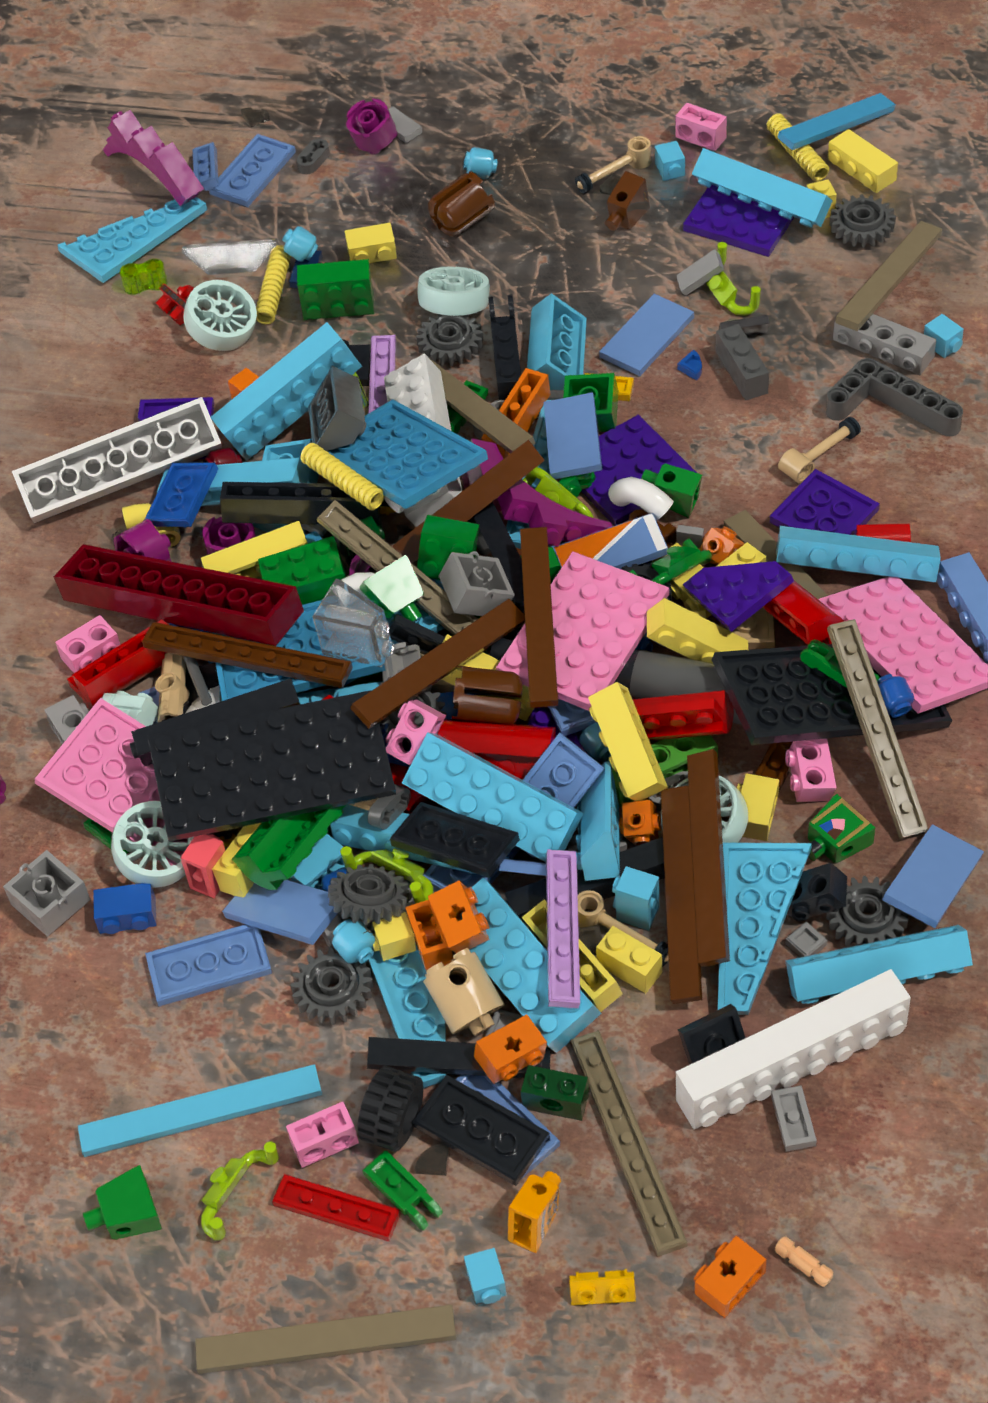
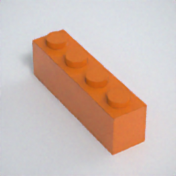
[481,368,550,459]

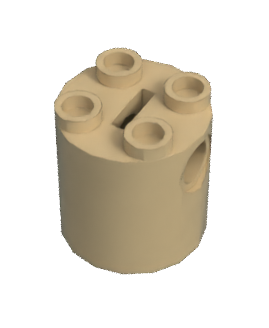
[423,948,505,1036]

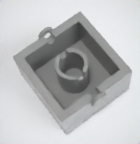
[439,551,514,616]
[3,850,91,937]

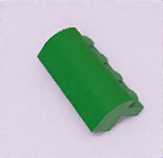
[232,805,346,890]

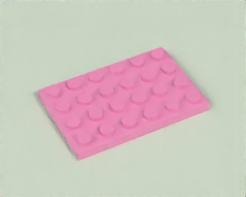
[496,552,669,711]
[818,577,988,713]
[35,698,188,866]

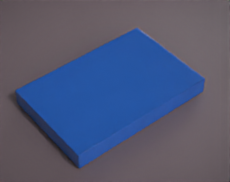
[144,463,219,527]

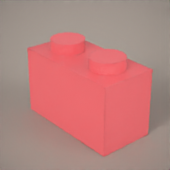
[181,834,225,898]

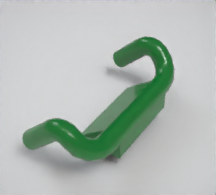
[629,538,712,585]

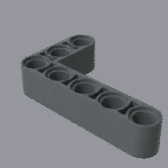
[826,358,963,437]

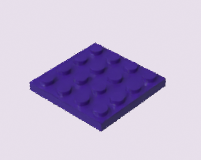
[683,185,794,257]
[581,414,697,526]

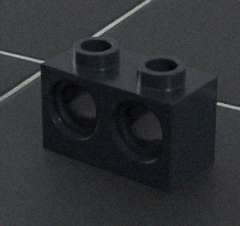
[787,863,847,921]

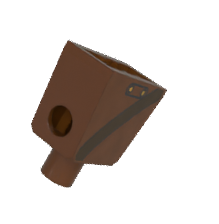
[605,171,650,231]

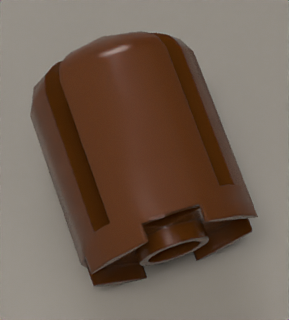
[428,171,495,237]
[452,666,523,725]

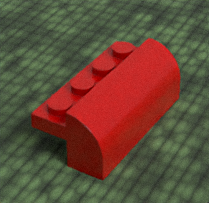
[762,580,844,645]
[67,619,168,710]
[632,690,734,741]
[438,720,556,780]

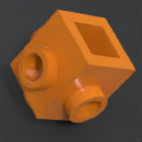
[699,526,745,566]
[619,800,662,845]

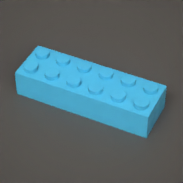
[211,322,362,461]
[402,732,584,862]
[459,877,602,1053]

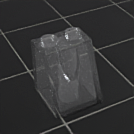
[312,579,394,667]

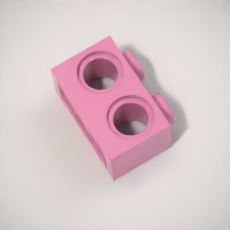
[675,103,727,151]
[55,615,120,673]
[386,700,446,765]
[785,738,836,802]
[286,1101,359,1168]

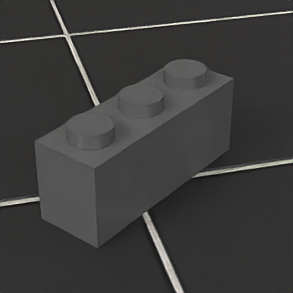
[716,324,769,401]

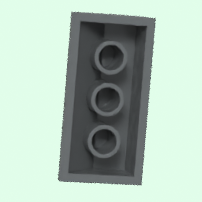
[308,366,367,451]

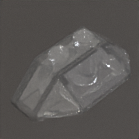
[182,238,278,278]

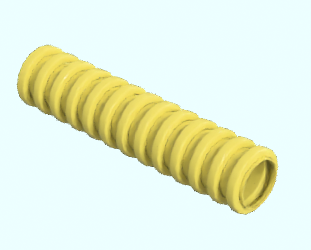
[766,114,829,182]
[256,245,291,324]
[300,443,385,510]

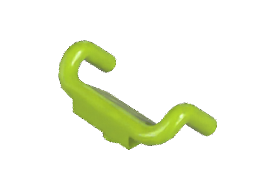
[706,242,761,316]
[522,467,594,518]
[340,846,434,904]
[201,1141,279,1241]

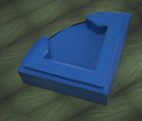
[678,350,702,381]

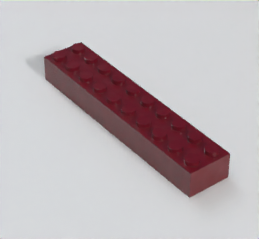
[53,544,304,646]

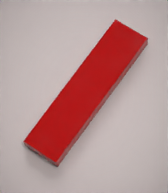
[272,1174,400,1242]

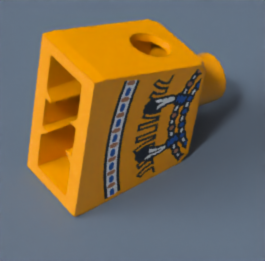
[508,1171,561,1253]

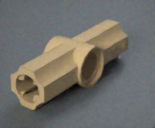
[155,653,190,722]

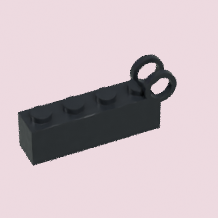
[488,294,521,400]

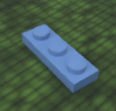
[193,142,219,191]

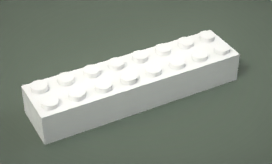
[384,353,462,527]
[12,397,222,523]
[676,969,911,1130]

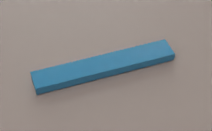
[778,93,896,150]

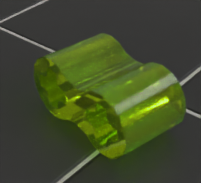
[120,259,168,295]

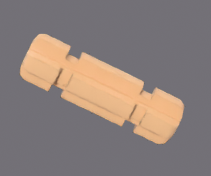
[775,1236,833,1287]

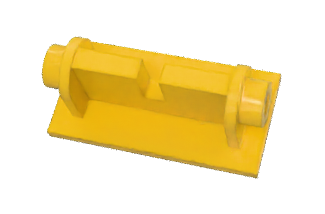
[569,1269,636,1305]

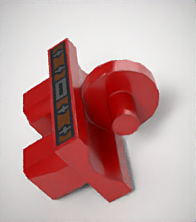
[156,284,194,326]

